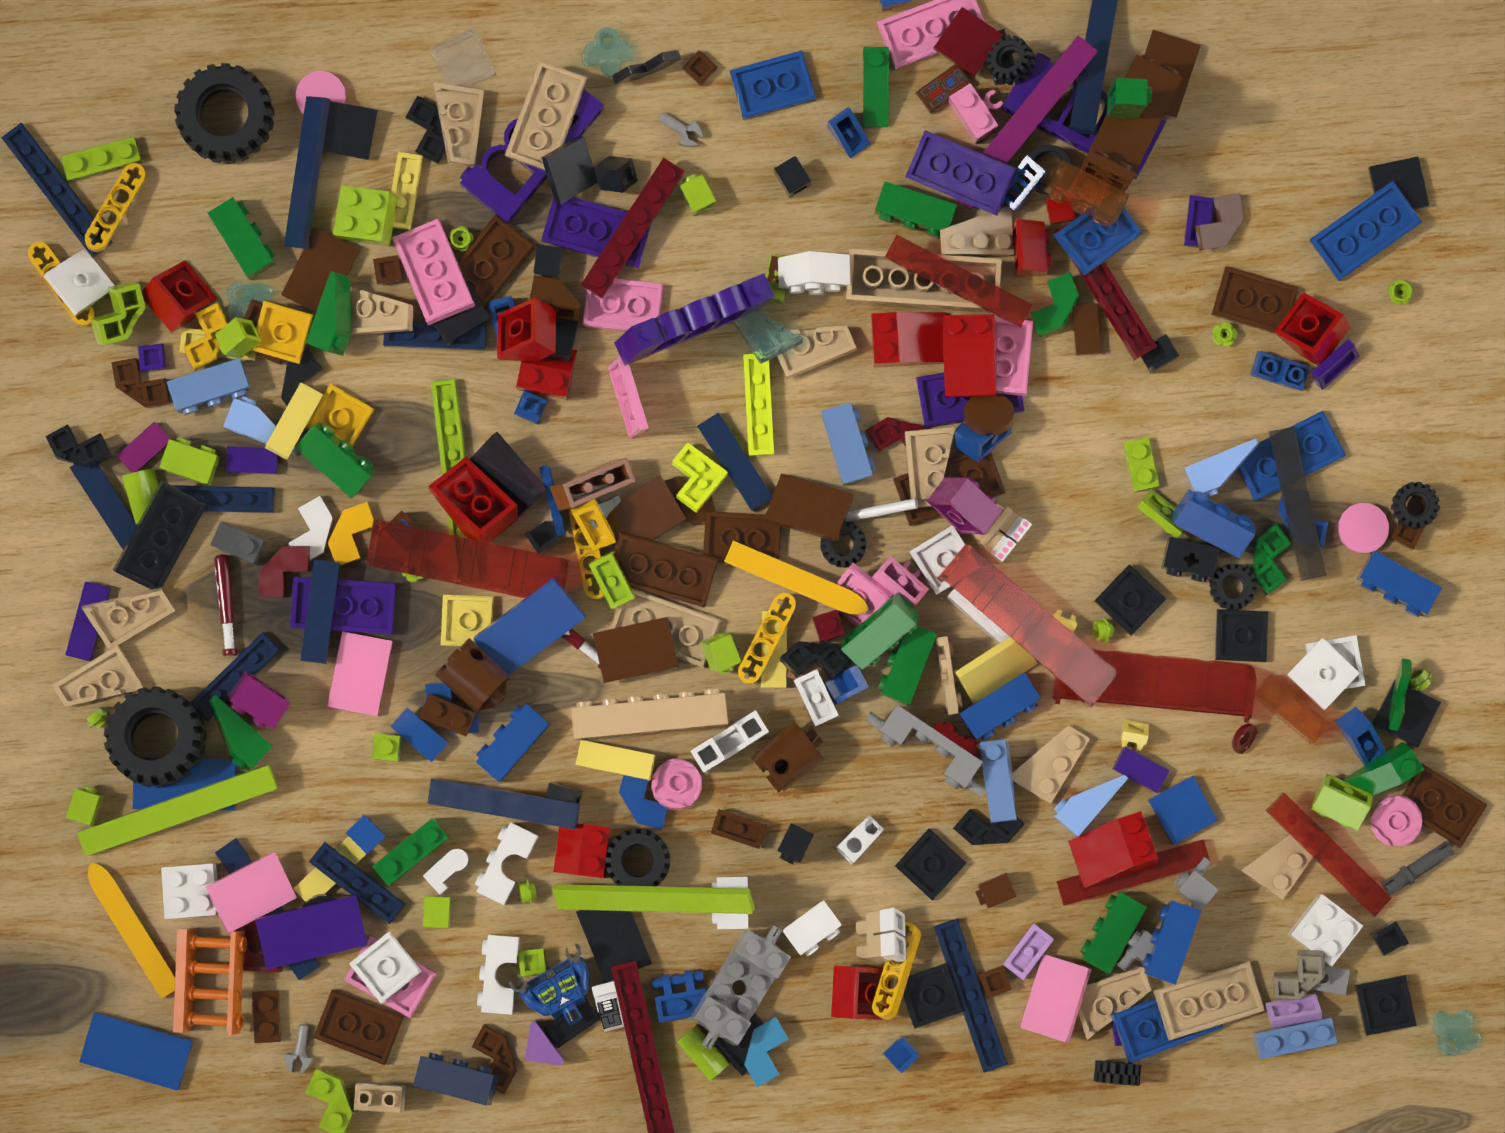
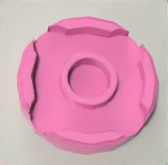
[295,71,347,115]
[1338,503,1389,553]
[651,759,702,810]
[1371,795,1422,846]

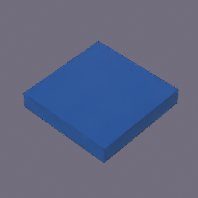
[1148,776,1218,845]

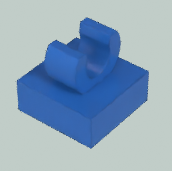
[514,391,548,425]

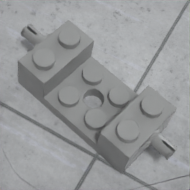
[865,705,986,797]
[1117,857,1218,971]
[690,925,791,1050]

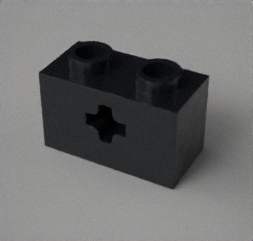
[1161,537,1220,583]
[777,823,814,865]

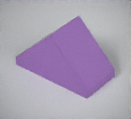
[525,1020,566,1066]

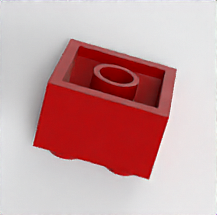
[1013,219,1052,277]
[142,260,217,333]
[1274,292,1351,365]
[497,297,556,361]
[516,350,577,400]
[553,823,610,878]
[831,965,891,1020]

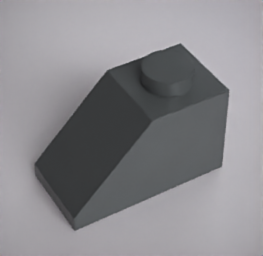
[210,522,267,566]

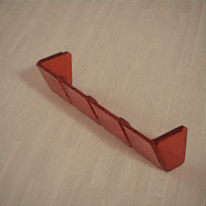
[367,520,571,598]
[936,544,1117,708]
[1052,646,1257,723]

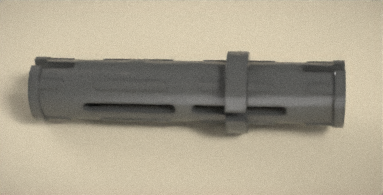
[1381,841,1454,896]

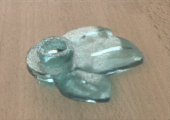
[582,27,633,78]
[226,281,274,321]
[1432,1010,1481,1056]

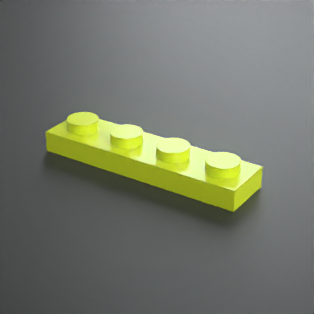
[743,353,774,456]

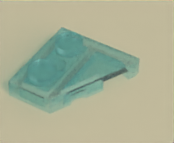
[735,310,803,364]

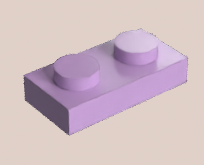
[1003,923,1054,980]
[1265,993,1322,1028]

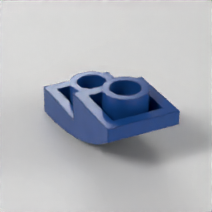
[1250,351,1310,391]
[391,707,448,762]

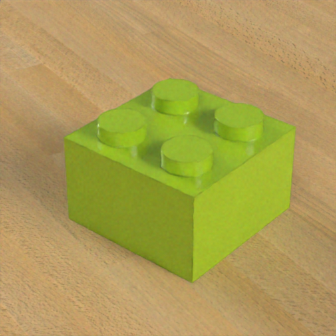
[333,185,398,247]

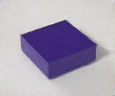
[138,343,167,372]

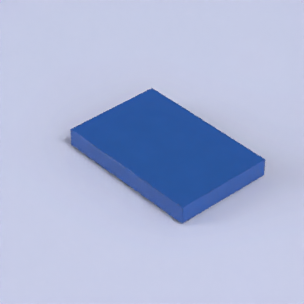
[730,50,816,120]
[1054,193,1143,276]

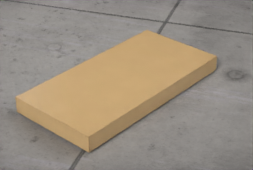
[505,61,587,171]
[609,588,721,668]
[1154,961,1265,1040]

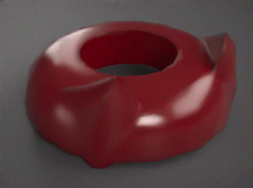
[1232,723,1258,754]

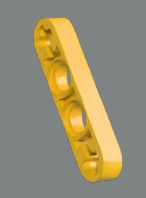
[85,163,146,252]
[28,242,96,327]
[569,508,604,600]
[738,593,796,684]
[872,922,921,1020]

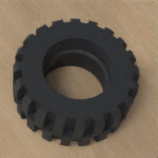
[174,63,275,164]
[104,686,207,788]

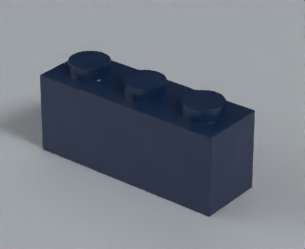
[413,1052,499,1106]

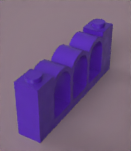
[1002,52,1166,179]
[460,89,604,225]
[614,273,775,366]

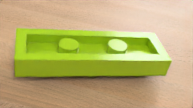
[61,136,142,182]

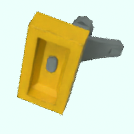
[572,495,621,551]

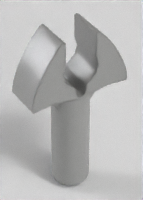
[659,112,703,147]
[285,1024,313,1074]

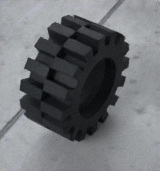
[986,35,1036,85]
[1391,482,1440,529]
[820,521,866,568]
[1209,563,1257,610]
[1094,1060,1142,1086]

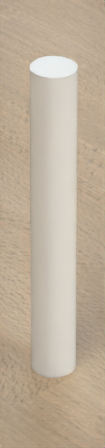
[845,498,919,522]

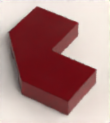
[866,417,925,452]
[259,546,310,597]

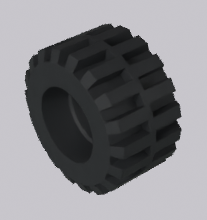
[606,828,670,886]

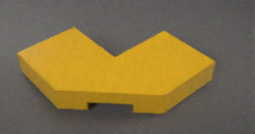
[183,302,228,371]
[328,502,376,566]

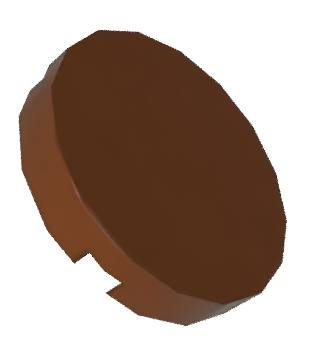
[963,393,1014,436]

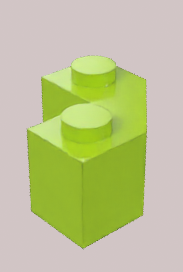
[90,281,146,346]
[305,1068,355,1133]

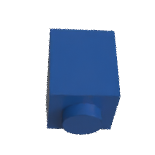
[955,423,1011,463]
[1335,707,1386,766]

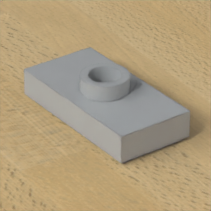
[1296,966,1350,995]

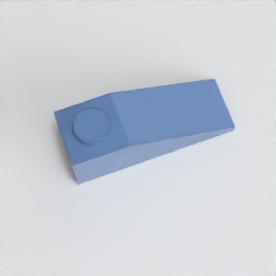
[980,739,1017,823]

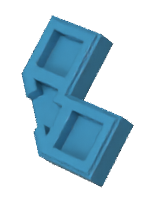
[744,1016,789,1087]

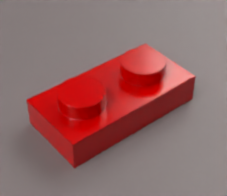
[933,720,980,757]

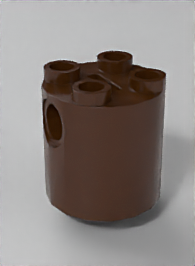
[435,638,511,713]
[751,721,824,793]

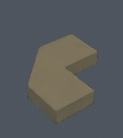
[1273,950,1325,1000]

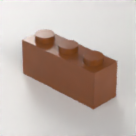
[550,458,635,510]

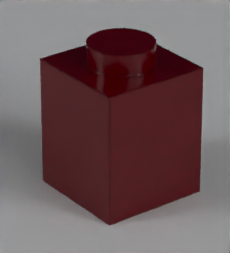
[812,610,845,643]

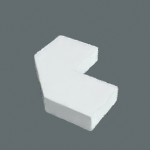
[288,496,333,561]

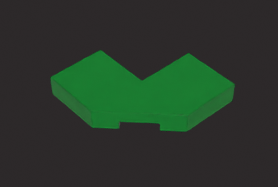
[1031,272,1080,337]
[1251,524,1292,595]
[1389,658,1412,731]

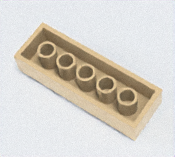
[845,249,1002,313]
[571,689,728,740]

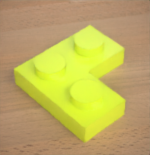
[672,443,728,513]

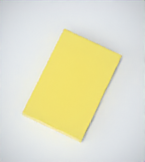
[955,631,1037,705]

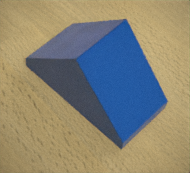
[827,107,871,158]

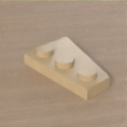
[433,82,484,166]
[1012,725,1090,804]
[1240,822,1327,900]
[1078,967,1152,1040]

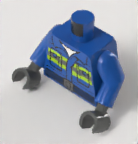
[509,944,590,1025]

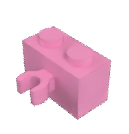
[948,83,1003,144]
[872,556,929,608]

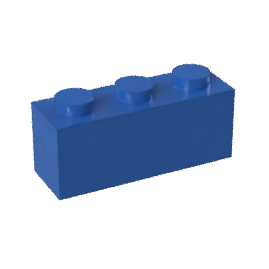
[1173,489,1255,558]
[1357,551,1442,617]
[959,672,1041,741]
[476,704,550,782]
[1142,900,1201,985]

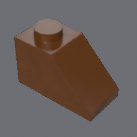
[530,275,581,322]

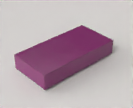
[117,422,171,473]

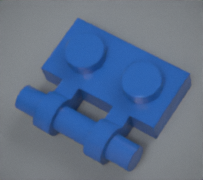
[652,970,706,1023]

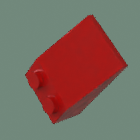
[870,312,946,368]
[943,314,997,397]
[428,457,518,550]
[1068,811,1158,889]

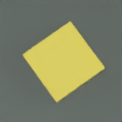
[441,595,494,647]

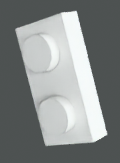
[794,669,839,727]

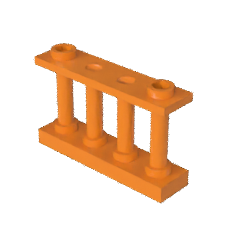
[173,928,247,1035]

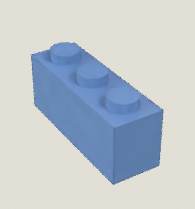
[167,358,252,415]
[821,402,876,486]
[1252,1017,1337,1059]

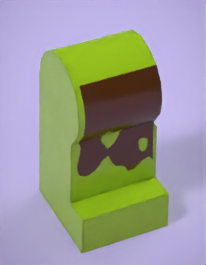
[766,253,786,304]

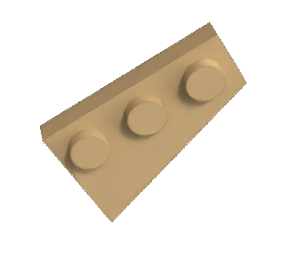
[940,206,1014,256]
[350,287,413,336]
[767,325,857,379]
[905,427,955,508]
[82,588,175,650]
[935,636,962,716]
[52,645,144,707]

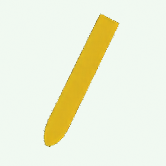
[724,541,869,615]
[88,863,175,999]

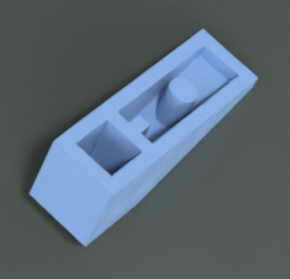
[223,396,299,455]
[1185,438,1259,497]
[1053,775,1128,837]

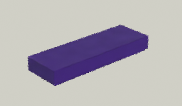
[65,581,111,662]

